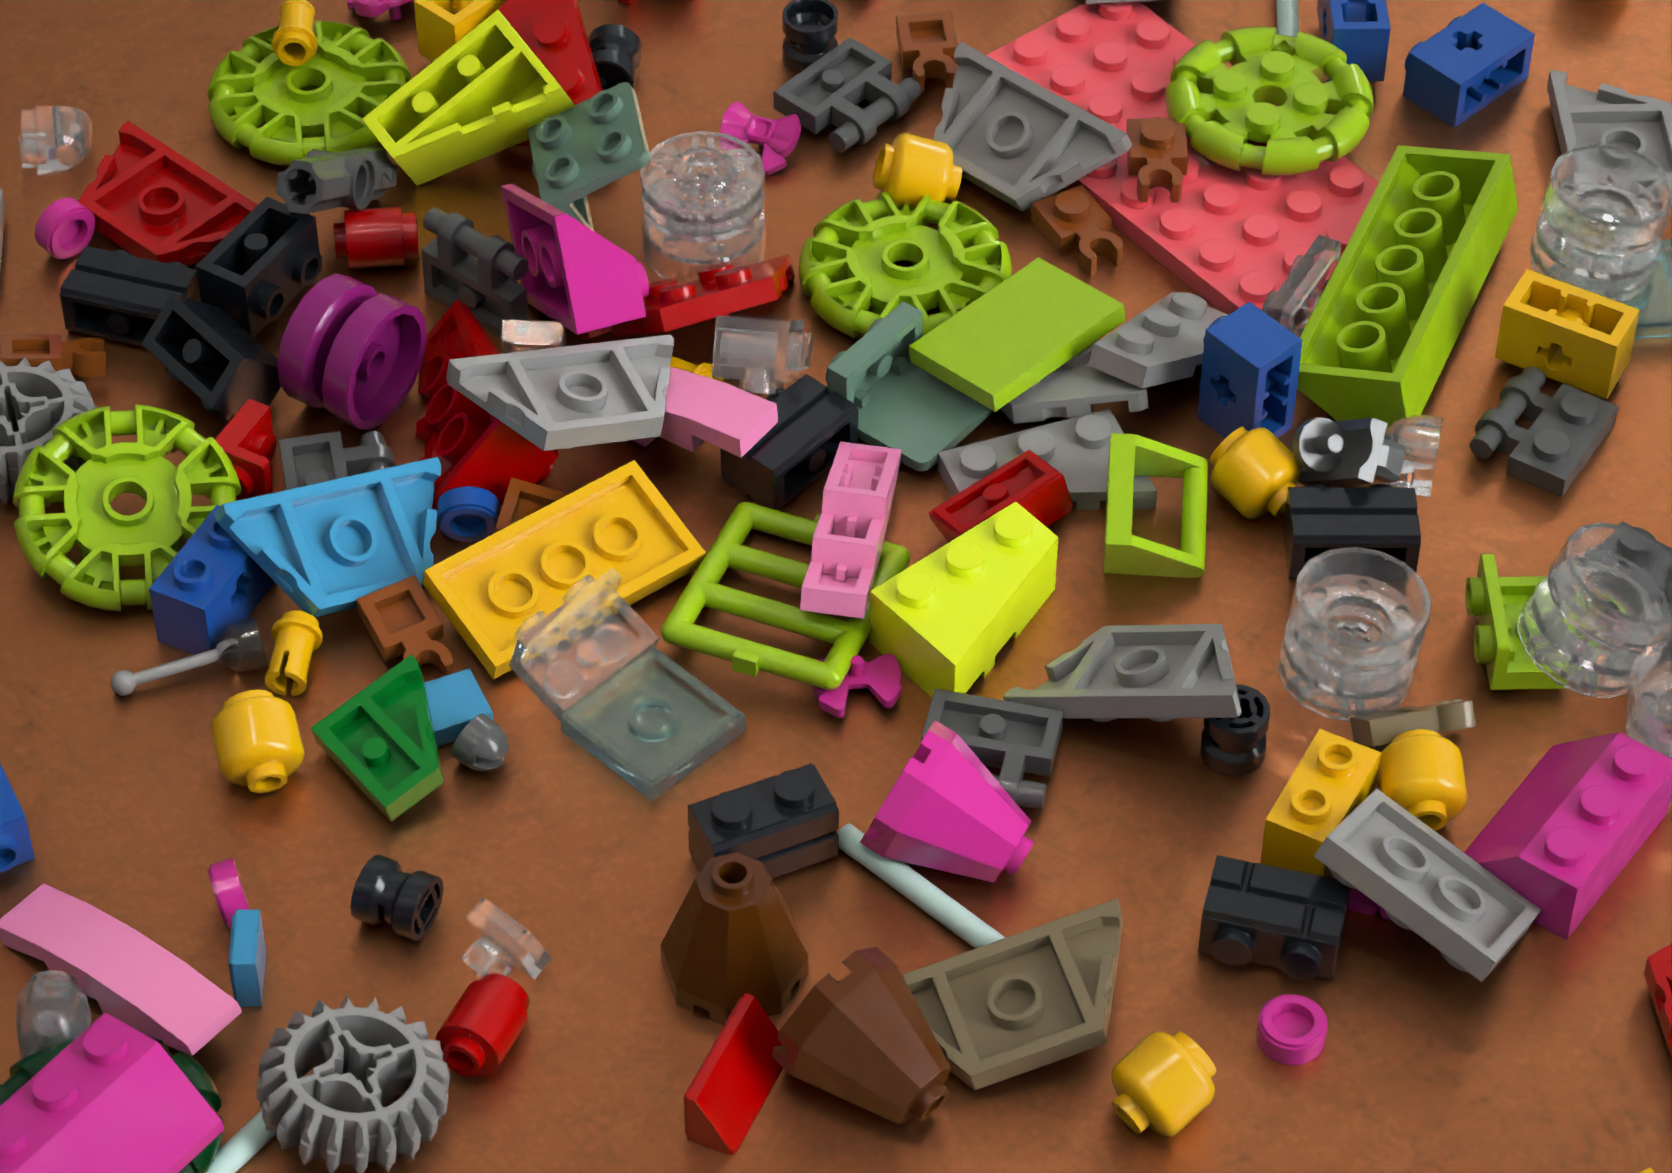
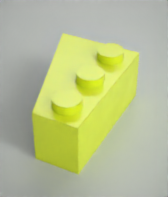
[362,10,575,186]
[869,502,1058,698]

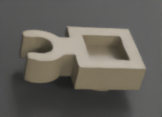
[1350,698,1476,752]

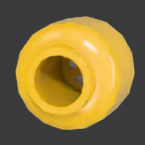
[873,133,962,210]
[1209,427,1302,519]
[211,690,305,793]
[1378,729,1468,831]
[1111,1031,1217,1136]

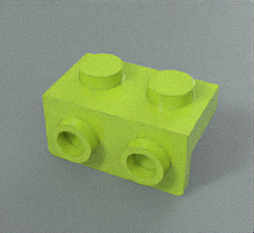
[1465,554,1571,690]

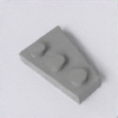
[1088,292,1228,389]
[938,408,1157,510]

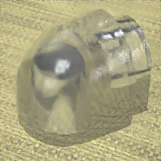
[19,106,93,176]
[1383,415,1443,498]
[16,970,91,1059]

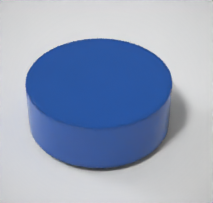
[437,486,500,542]

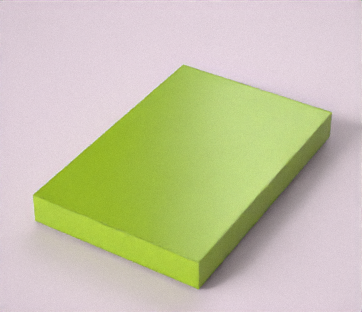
[908,257,1126,412]

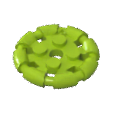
[207,21,411,167]
[1165,27,1374,176]
[798,192,1012,339]
[12,404,242,612]

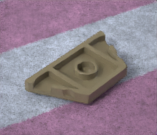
[902,898,1123,1091]

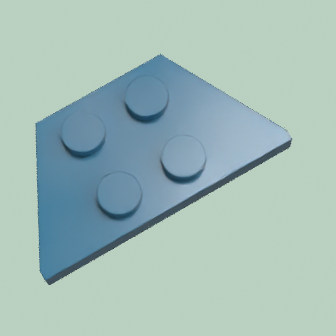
[214,457,441,617]

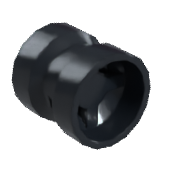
[782,0,838,74]
[588,24,643,90]
[1200,684,1270,777]
[350,855,444,941]

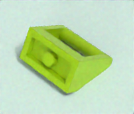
[1103,433,1208,578]

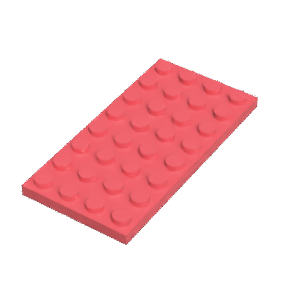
[986,1,1379,323]

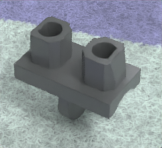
[1292,417,1406,487]

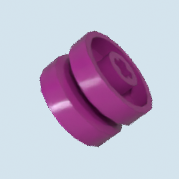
[277,273,427,430]

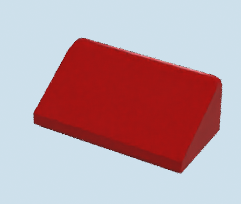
[928,450,1073,542]
[684,993,783,1155]

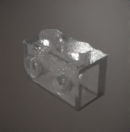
[712,314,813,394]

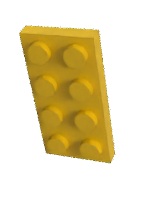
[422,460,706,680]

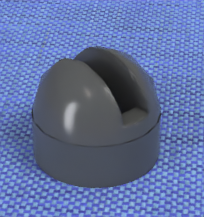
[451,713,509,772]

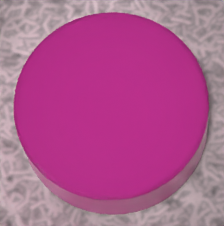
[35,198,95,259]
[207,857,250,930]
[1256,994,1328,1065]

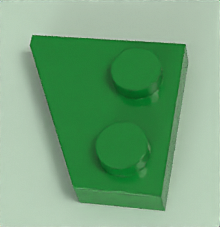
[311,654,444,822]

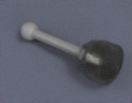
[110,617,269,696]

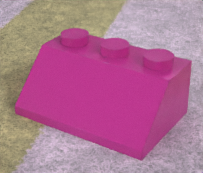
[501,183,649,335]
[1464,732,1672,940]
[0,1013,224,1173]

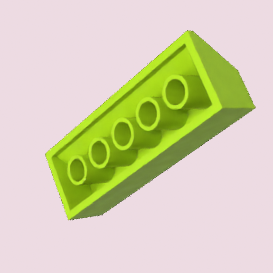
[1297,145,1518,438]

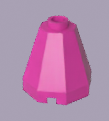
[860,720,1034,883]

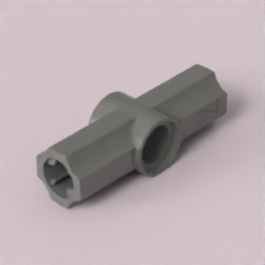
[276,147,398,214]

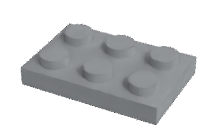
[1314,788,1542,982]

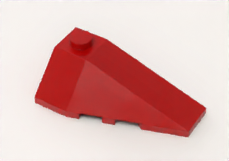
[416,299,559,510]

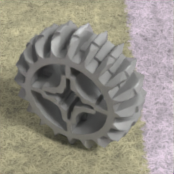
[0,357,97,506]
[256,995,450,1173]

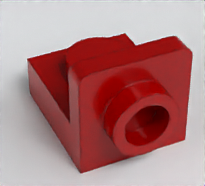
[215,399,277,500]

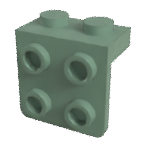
[527,82,650,231]
[825,301,993,471]

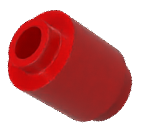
[333,207,420,270]
[435,973,529,1077]

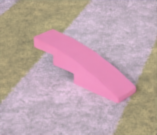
[632,367,778,458]
[800,442,902,619]
[0,883,242,1056]

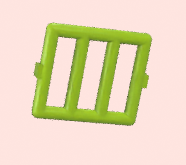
[661,502,911,690]

